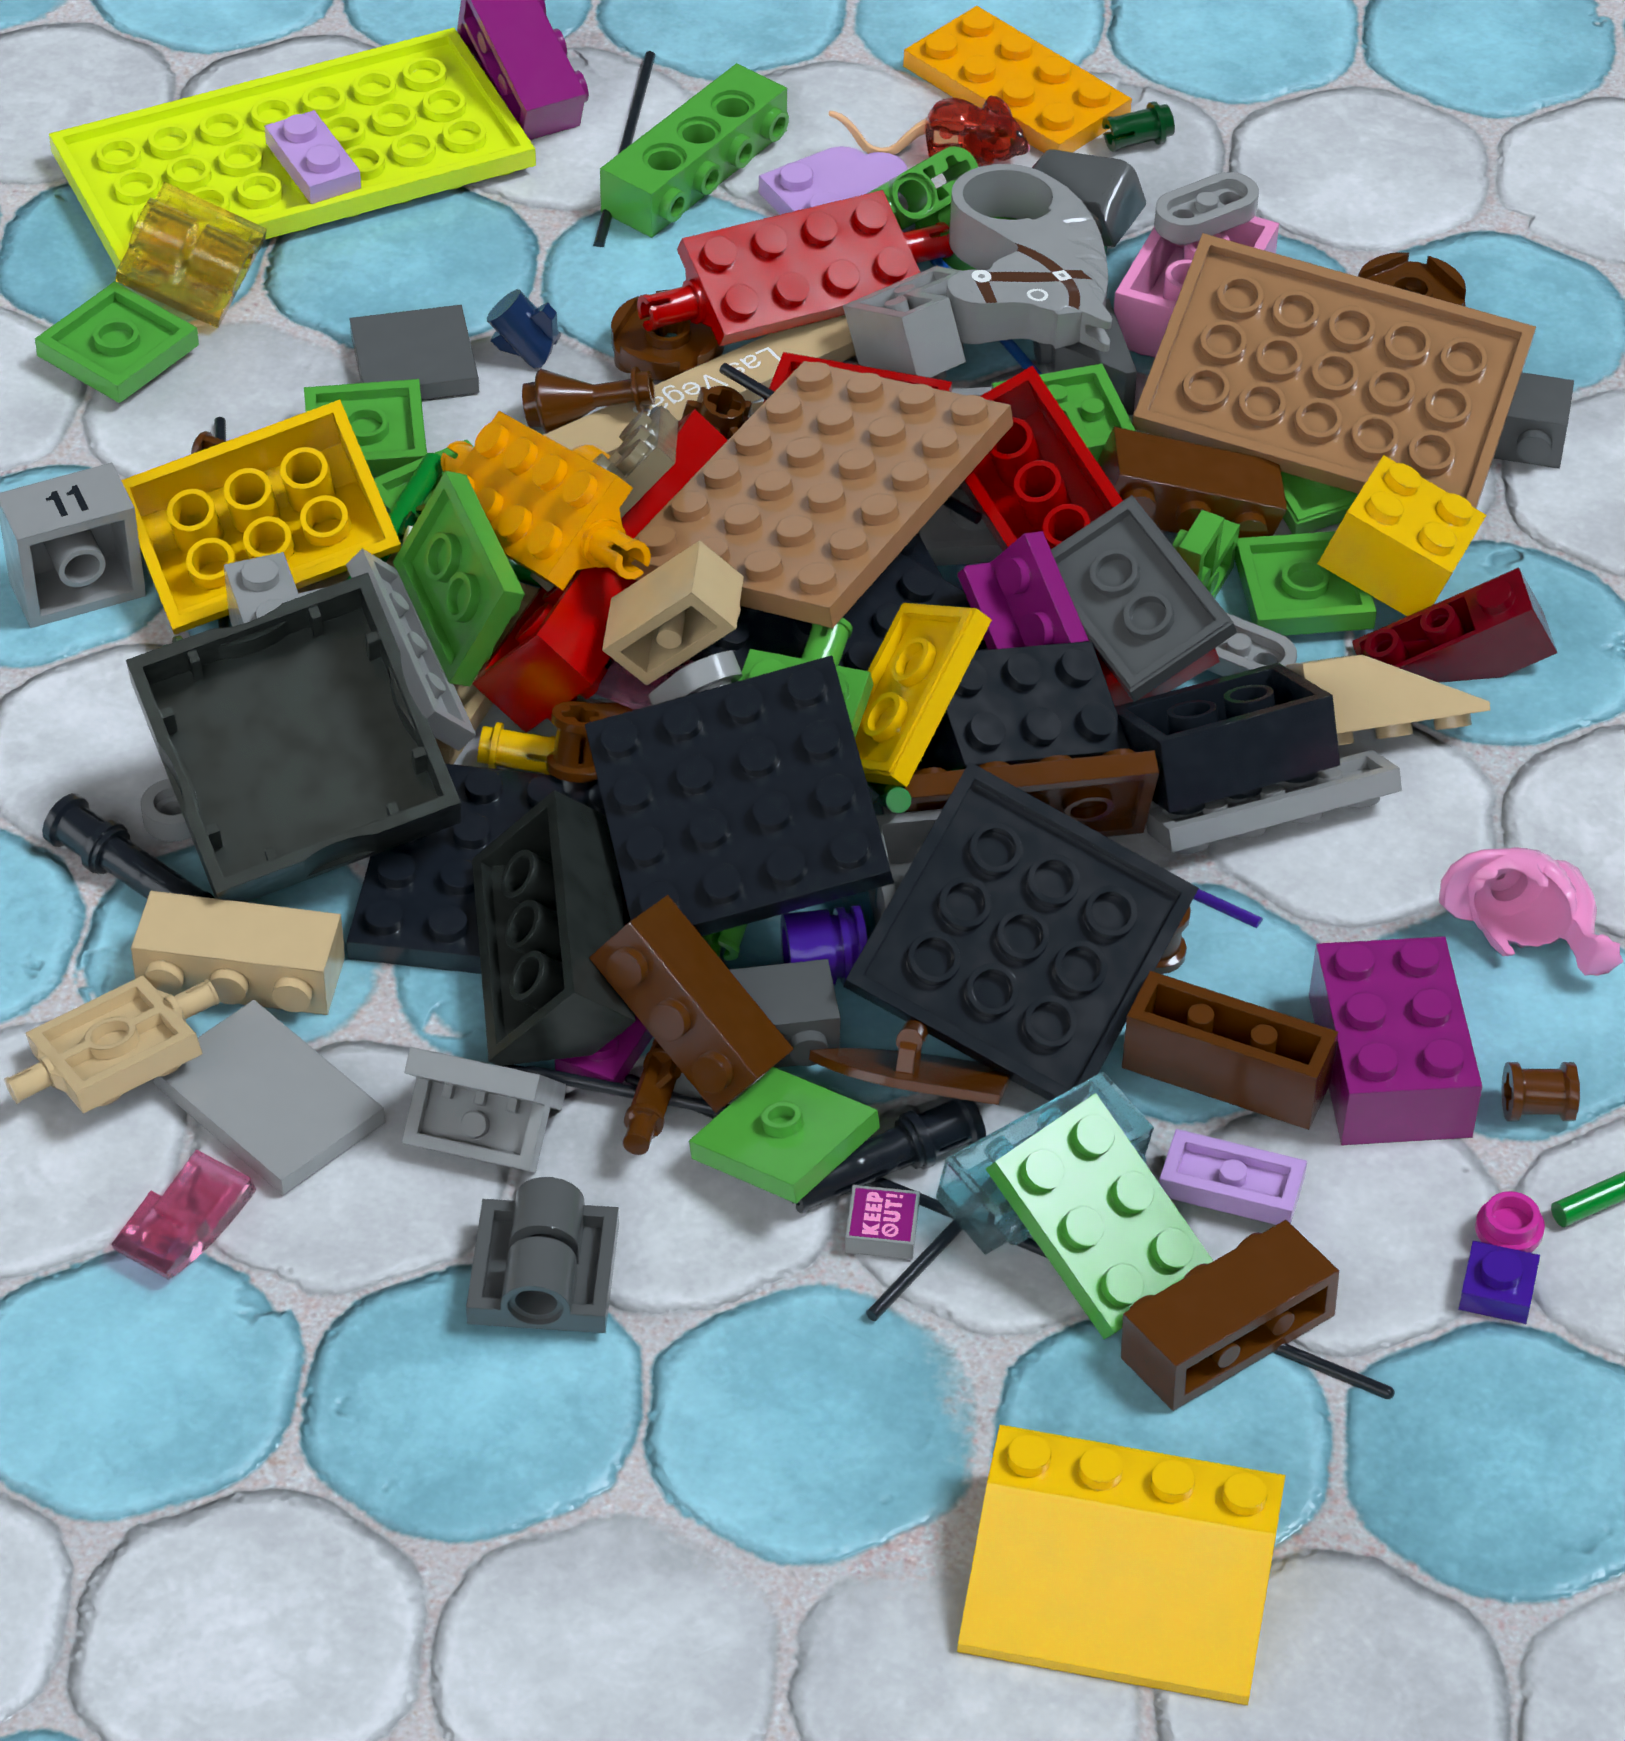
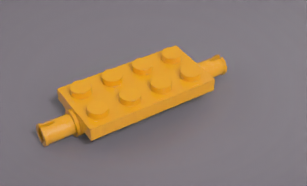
[441,411,651,590]

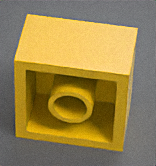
[1317,455,1487,616]

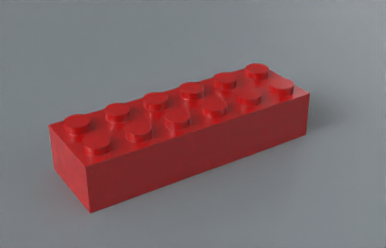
[960,365,1220,706]
[472,409,728,733]

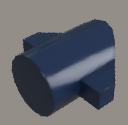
[486,289,561,368]

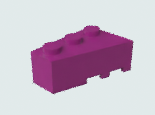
[457,0,589,140]

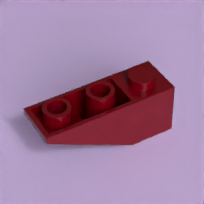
[1352,567,1558,683]

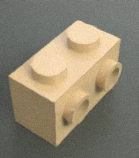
[602,540,744,685]

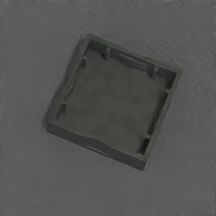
[126,572,461,902]

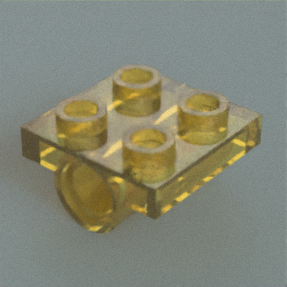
[115,182,267,328]

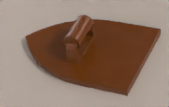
[809,1019,1011,1105]

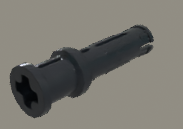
[42,793,215,899]
[792,1097,987,1214]

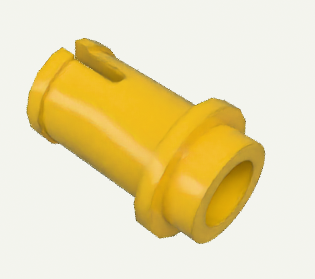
[477,722,555,775]

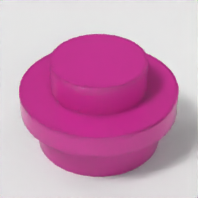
[1475,1191,1545,1253]

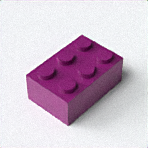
[1309,936,1482,1145]

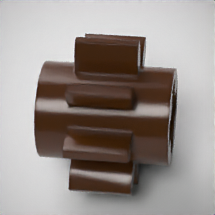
[682,386,752,440]

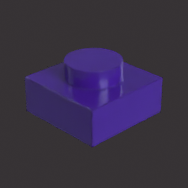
[1458,1241,1540,1324]

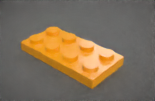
[903,6,1132,153]

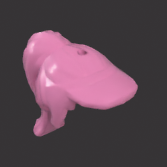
[1439,847,1624,976]

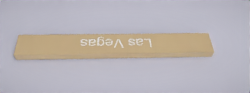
[544,315,856,456]

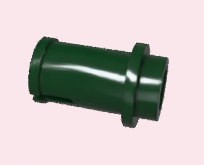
[1102,101,1175,152]

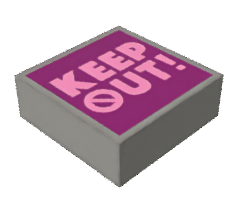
[845,1185,920,1260]

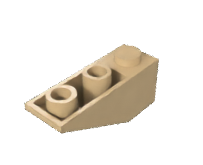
[1286,655,1490,746]

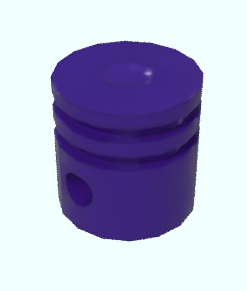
[780,905,868,985]

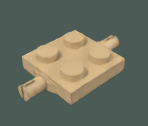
[4,975,220,1114]

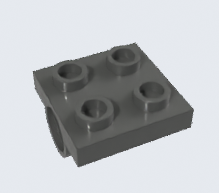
[466,1177,619,1333]

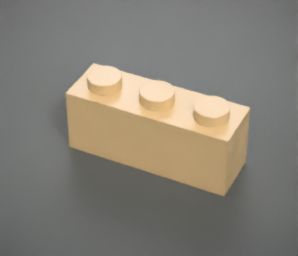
[131,891,345,1015]

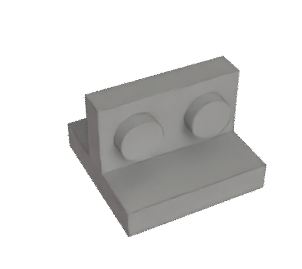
[401,1047,567,1173]

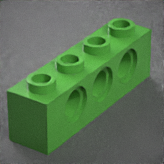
[600,63,789,238]

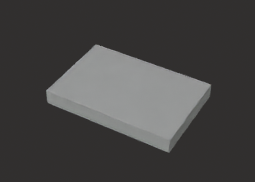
[153,1000,385,1195]

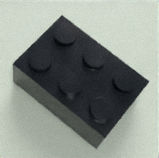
[922,641,1130,771]
[1115,662,1340,815]

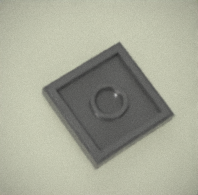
[349,304,479,400]

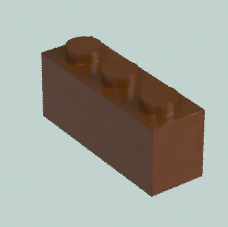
[1097,427,1287,538]
[589,895,794,1113]
[1122,971,1338,1130]
[1121,1220,1340,1411]

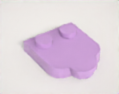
[759,146,907,215]

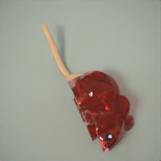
[829,96,1030,167]

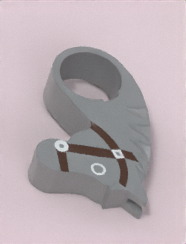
[946,164,1112,352]

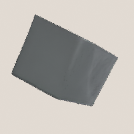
[1032,149,1146,247]

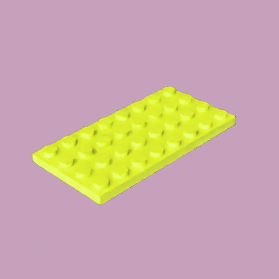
[49,28,536,279]

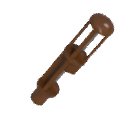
[623,1038,682,1155]

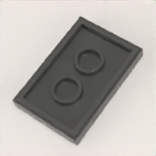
[1051,495,1237,702]

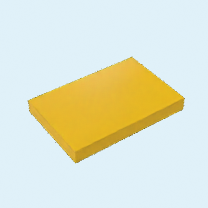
[855,603,992,787]

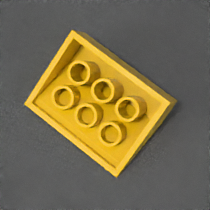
[121,399,402,635]
[957,1425,1286,1705]

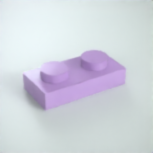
[264,110,361,204]
[1159,1129,1307,1225]

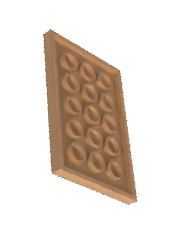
[1132,233,1536,509]
[631,361,1013,628]

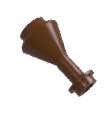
[522,366,655,434]

